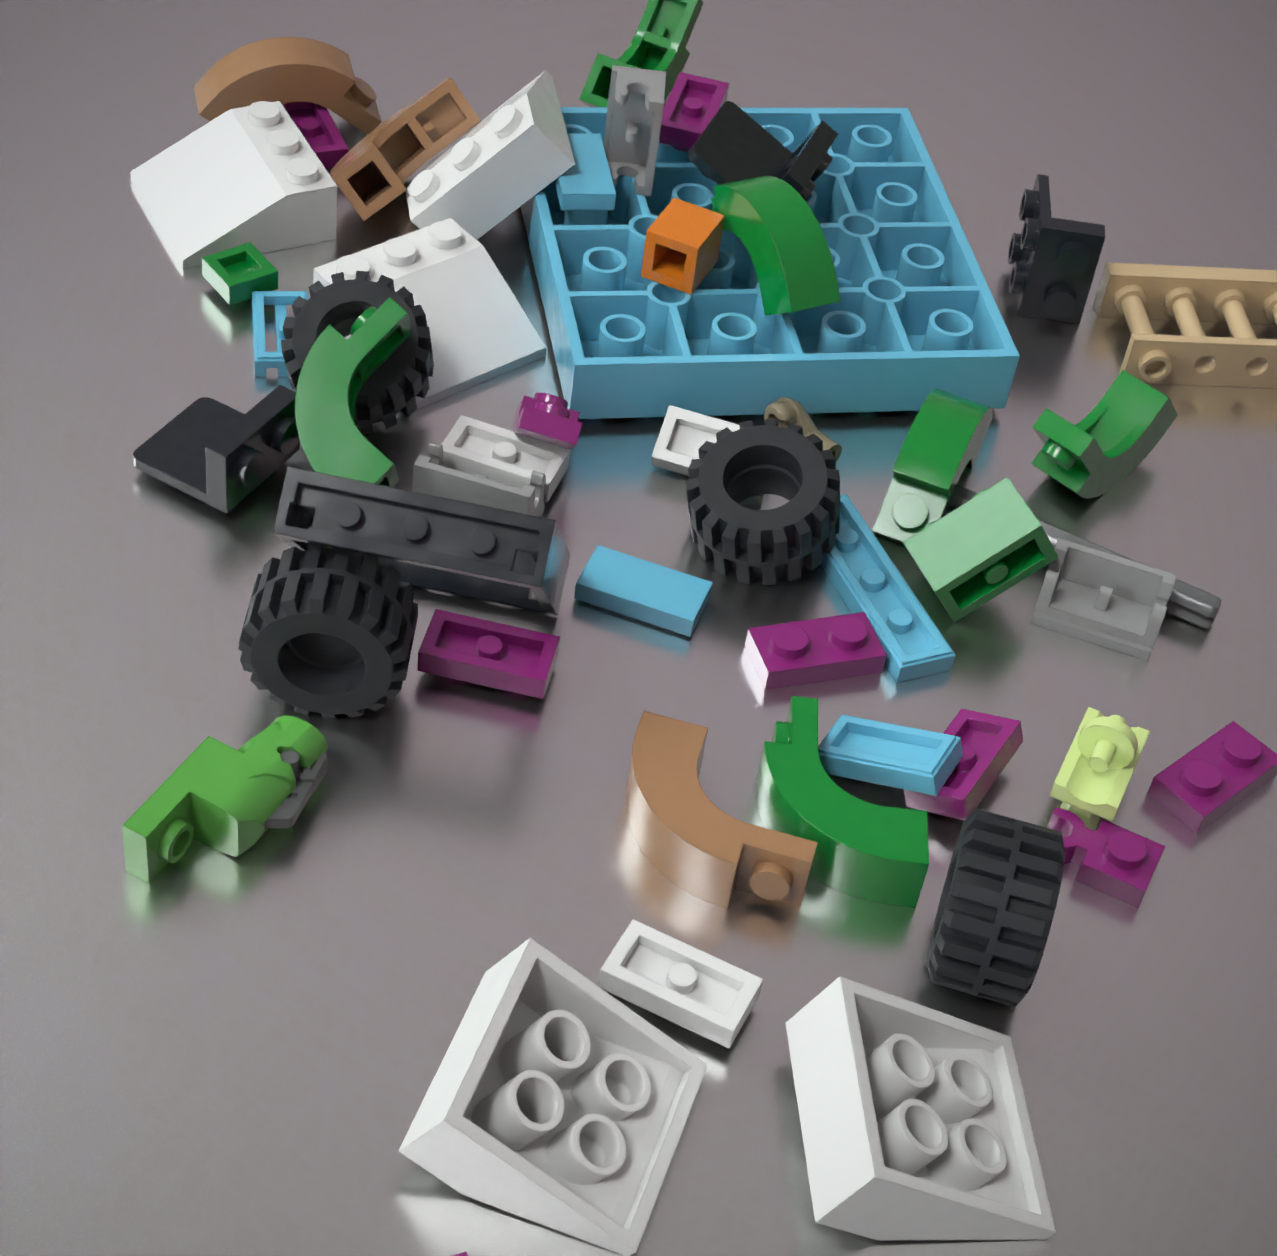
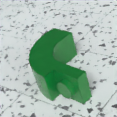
[579,0,703,107]
[711,176,841,315]
[295,297,413,487]
[1031,370,1178,498]
[872,389,993,547]
[755,696,929,908]

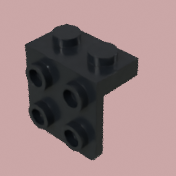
[688,101,838,200]
[1008,174,1106,324]
[133,385,300,513]

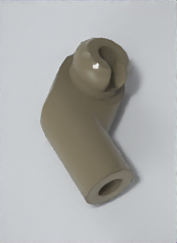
[764,397,842,462]

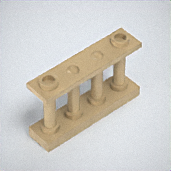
[1093,262,1277,389]

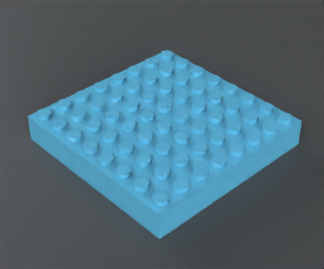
[521,107,1020,420]

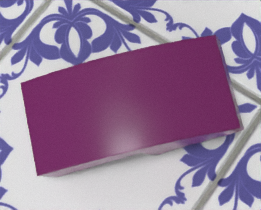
[513,393,582,450]

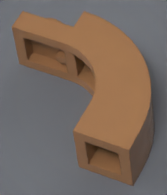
[194,37,382,135]
[330,77,481,221]
[625,711,818,909]

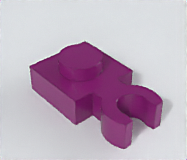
[1047,808,1166,908]

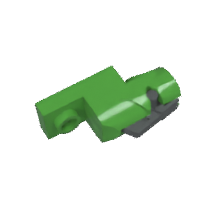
[122,715,328,883]

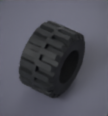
[281,271,434,434]
[686,419,840,585]
[238,543,418,718]
[926,808,1065,1007]

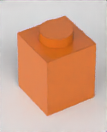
[641,198,725,295]

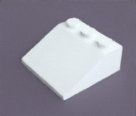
[406,70,575,240]
[131,101,337,269]
[313,218,547,411]
[399,938,708,1256]
[785,976,1056,1240]

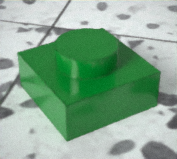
[202,242,278,305]

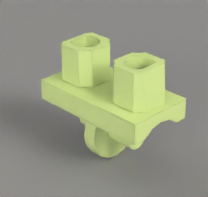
[1049,707,1150,830]

